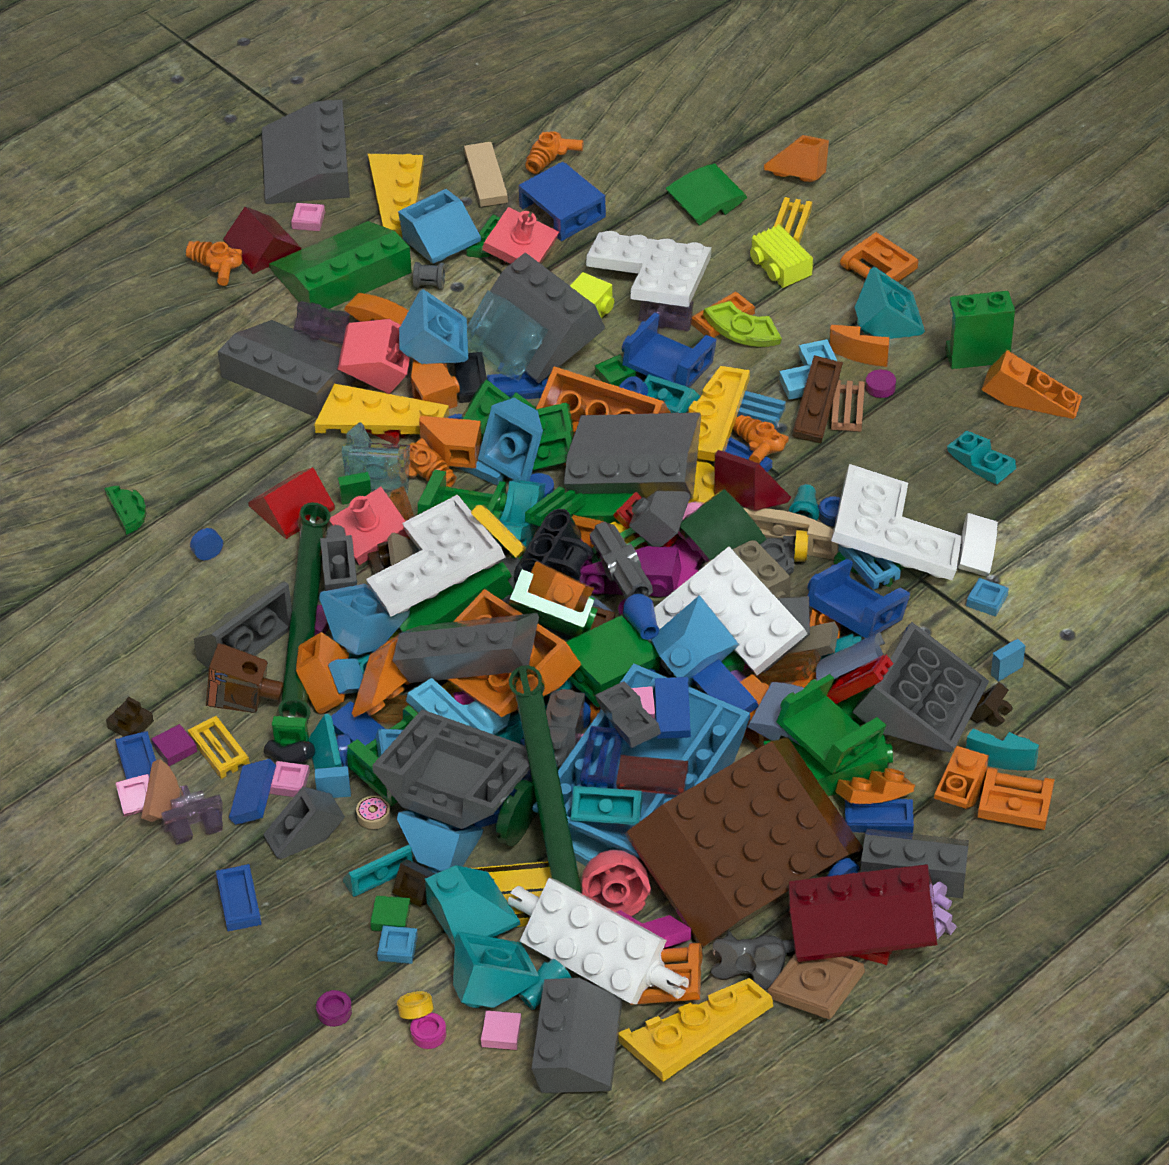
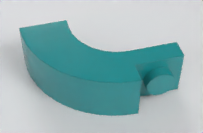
[490,479,546,549]

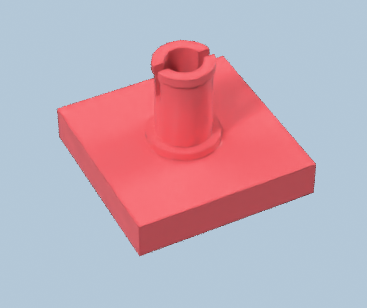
[482,207,559,264]
[330,487,408,565]

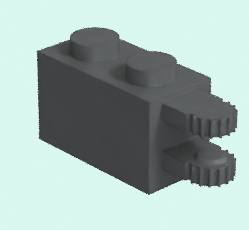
[320,525,357,591]
[546,689,585,767]

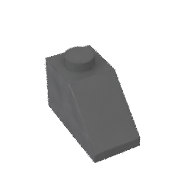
[629,491,691,547]
[263,787,345,859]

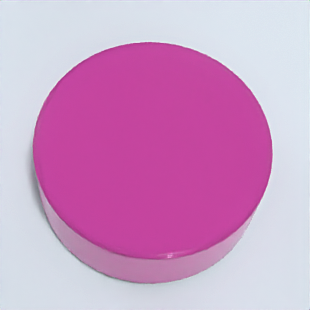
[410,1013,447,1049]

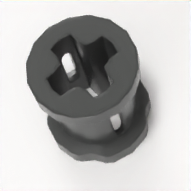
[413,262,445,289]

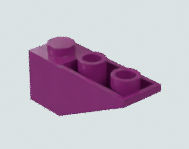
[580,546,682,597]

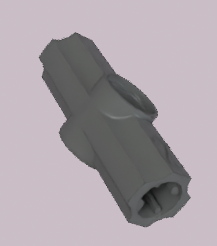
[589,521,653,599]

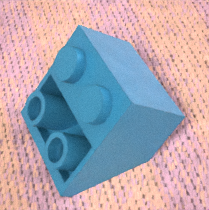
[398,189,481,264]

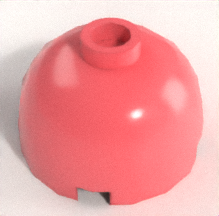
[581,850,651,917]

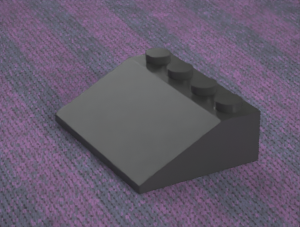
[262,100,350,204]
[468,252,606,384]
[218,320,356,418]
[564,412,701,499]
[853,622,989,753]

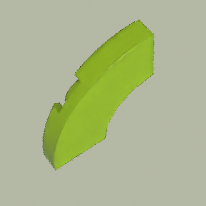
[703,301,782,347]

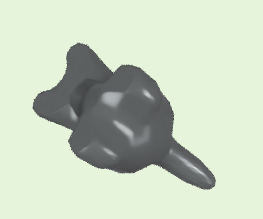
[711,931,796,989]

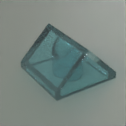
[341,442,410,493]

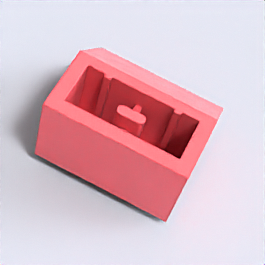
[338,319,410,394]

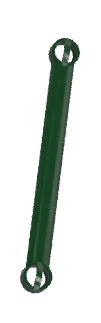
[276,502,331,724]
[509,665,581,893]

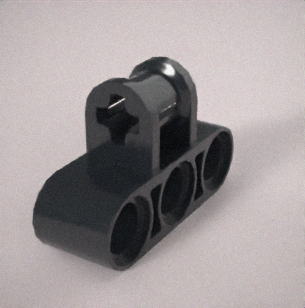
[514,509,594,581]

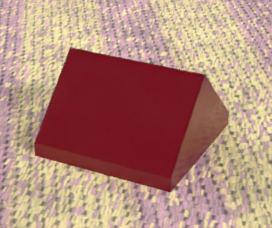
[223,207,302,274]
[714,450,792,511]

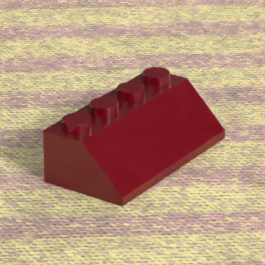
[789,864,938,962]

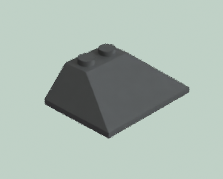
[373,709,530,829]

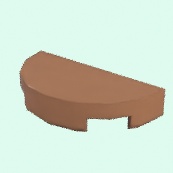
[141,759,180,822]

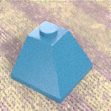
[399,289,468,364]
[478,398,543,481]
[319,584,410,655]
[651,595,740,687]
[397,810,484,874]

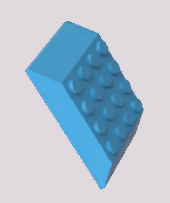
[533,663,750,859]

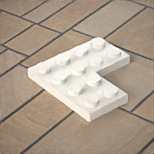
[586,231,712,307]
[831,464,962,580]
[366,495,505,617]
[648,547,807,675]

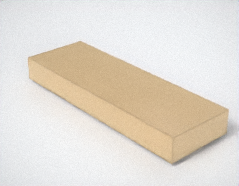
[464,142,508,207]

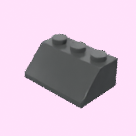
[194,581,292,669]
[861,828,969,898]
[532,978,623,1093]

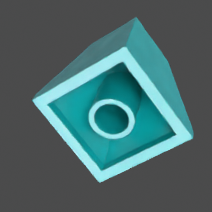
[854,267,925,339]
[425,865,520,947]
[453,931,540,1008]

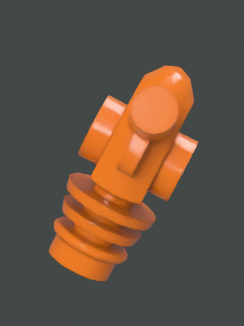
[525,131,584,174]
[186,241,242,286]
[733,415,789,464]
[385,438,457,487]

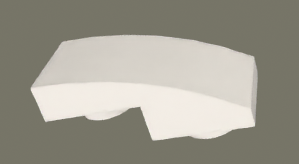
[957,513,998,577]

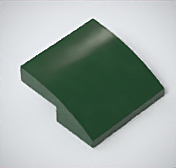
[679,489,766,562]

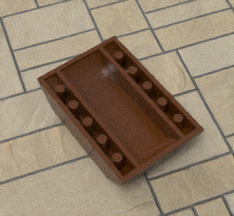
[625,738,863,949]

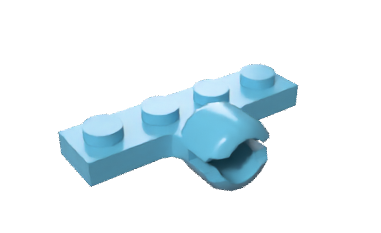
[406,678,510,735]

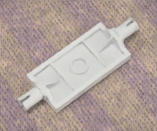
[508,878,689,1004]

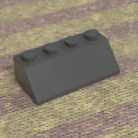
[393,613,539,683]

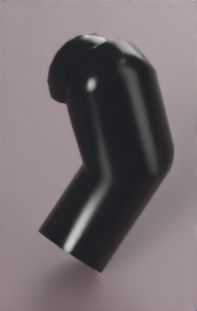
[264,740,315,764]

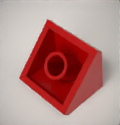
[248,467,335,539]

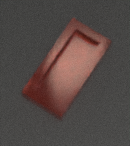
[616,755,689,795]

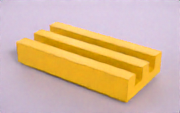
[774,197,812,244]
[470,505,526,558]
[188,716,250,779]

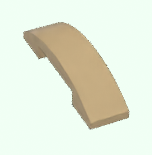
[743,508,839,560]

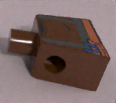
[206,643,284,713]

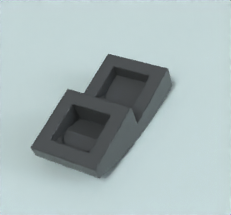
[595,681,661,748]

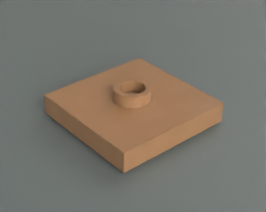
[768,953,865,1020]

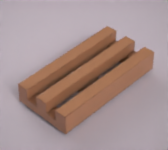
[831,380,865,431]

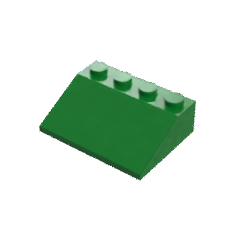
[269,221,412,317]

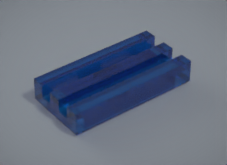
[580,726,624,789]

